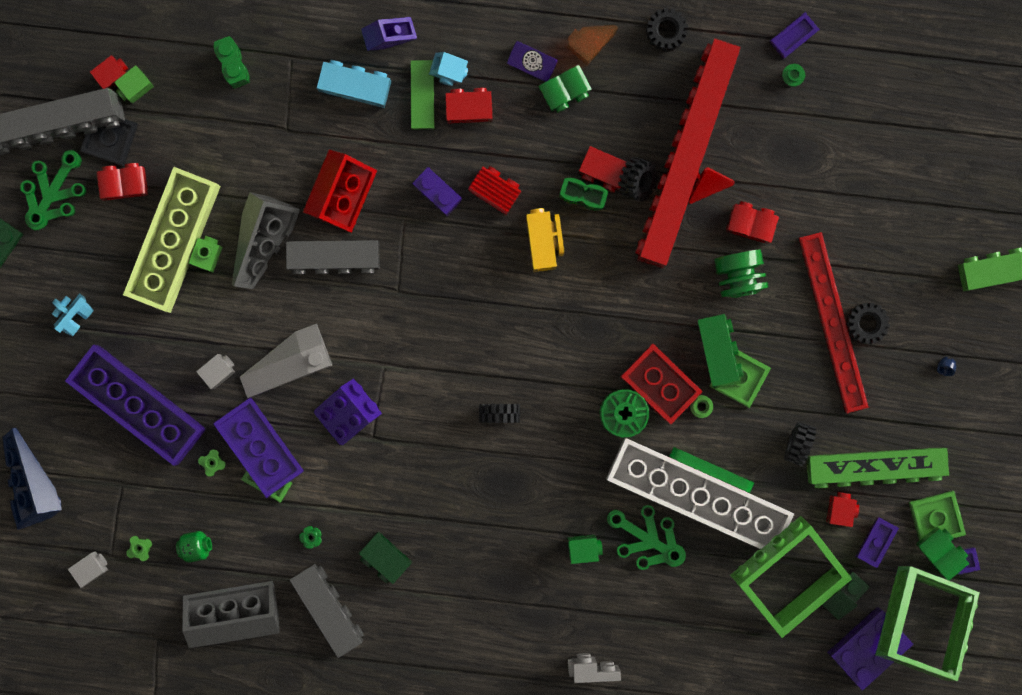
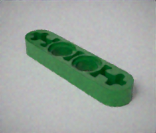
[669,447,754,493]

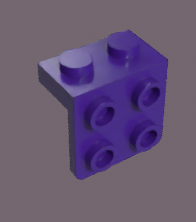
[314,378,382,445]

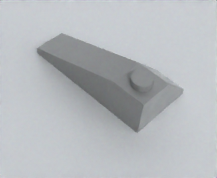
[240,324,333,398]

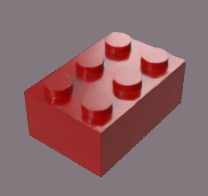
[620,344,703,425]

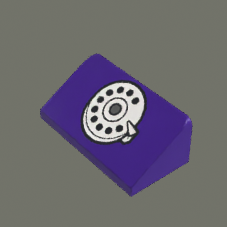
[507,41,558,82]

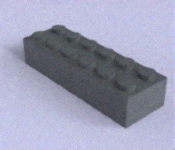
[0,88,125,155]

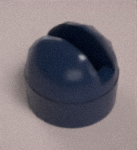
[937,357,956,376]

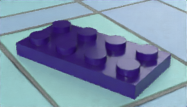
[213,397,304,498]

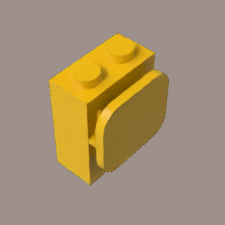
[526,208,564,272]

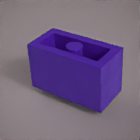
[412,167,462,217]

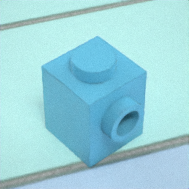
[429,52,468,86]

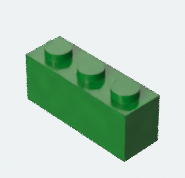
[698,314,744,389]

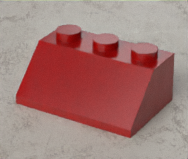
[303,149,377,233]

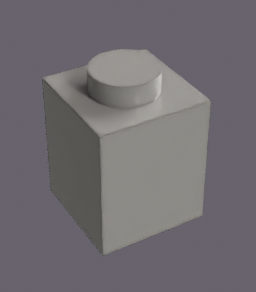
[196,354,235,389]
[68,551,108,588]

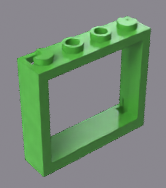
[730,516,852,638]
[876,566,980,681]

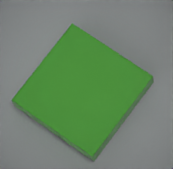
[709,350,771,408]
[909,490,966,541]

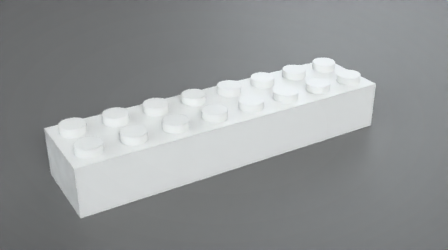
[606,438,794,549]

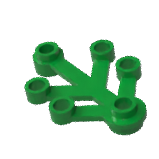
[20,150,86,230]
[607,505,686,570]

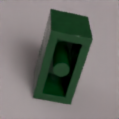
[359,532,412,584]

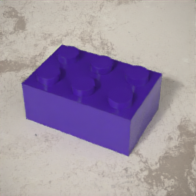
[827,607,913,691]

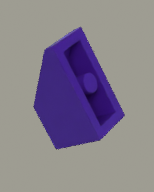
[361,17,417,51]

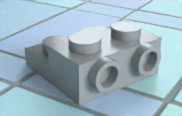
[568,653,621,683]

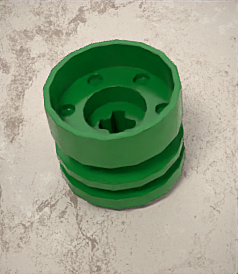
[714,249,769,298]
[599,390,649,438]

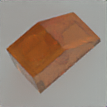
[567,25,618,66]

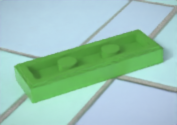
[411,60,434,129]

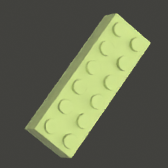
[123,167,221,313]

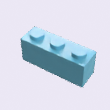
[317,60,391,108]

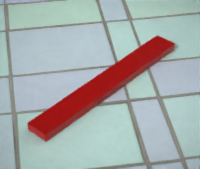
[799,232,869,413]

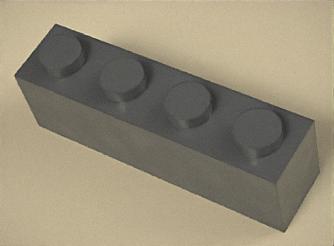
[286,240,380,275]
[290,564,364,658]

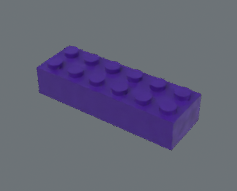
[65,345,206,466]

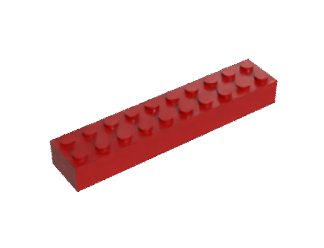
[635,38,741,268]

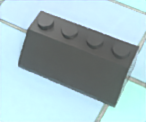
[183,581,280,648]

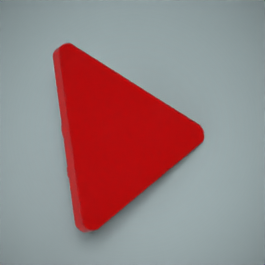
[688,167,735,204]

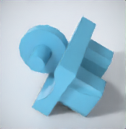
[52,293,93,336]

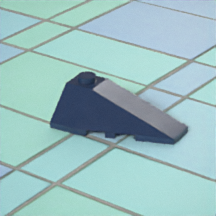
[3,428,62,530]

